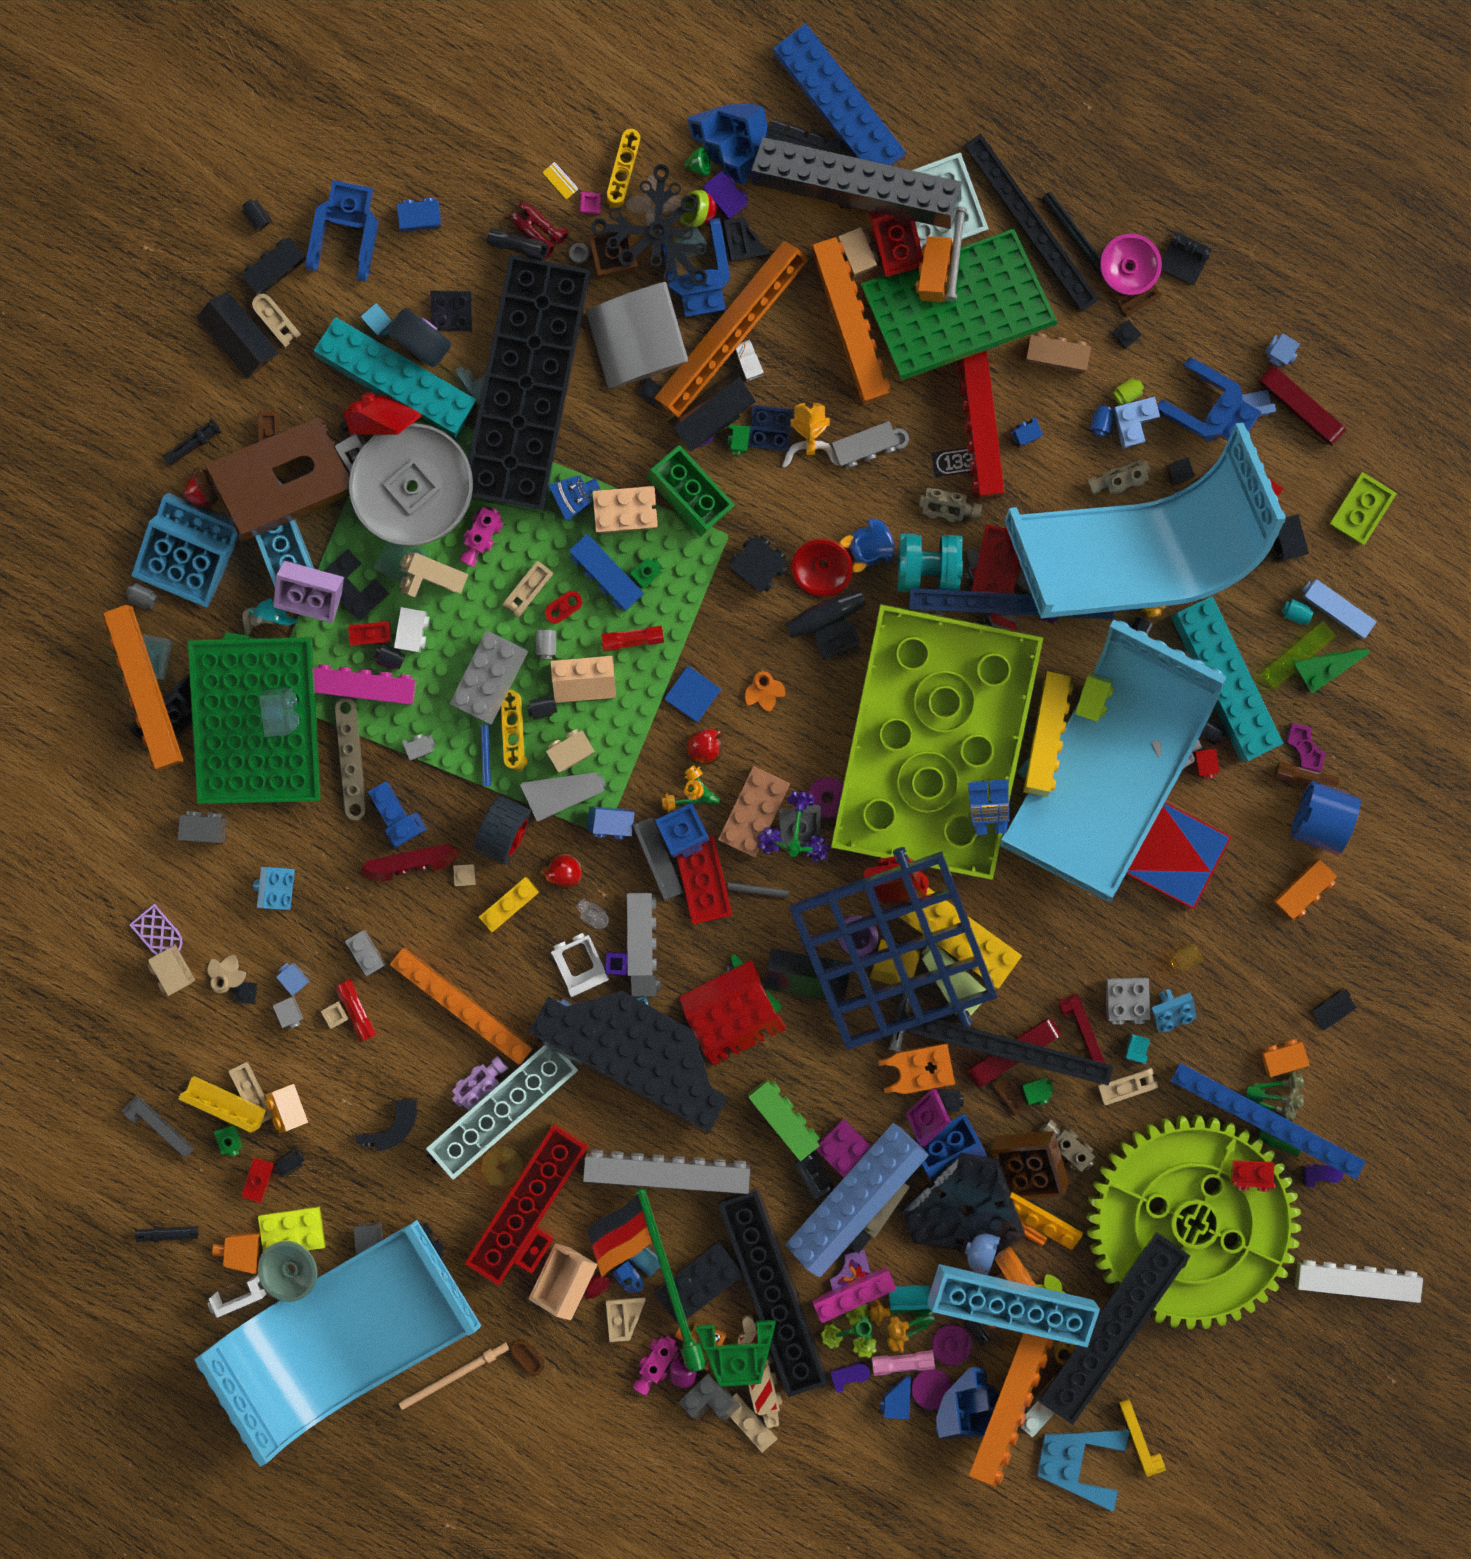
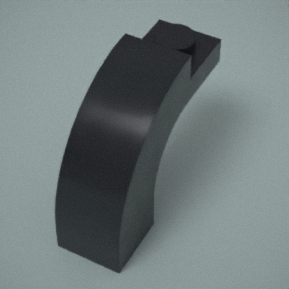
[356,1098,418,1151]

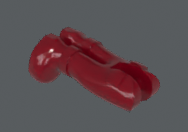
[508,201,569,260]

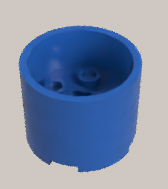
[1290,781,1361,855]

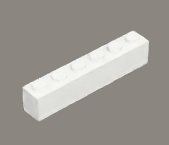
[1295,1260,1423,1303]

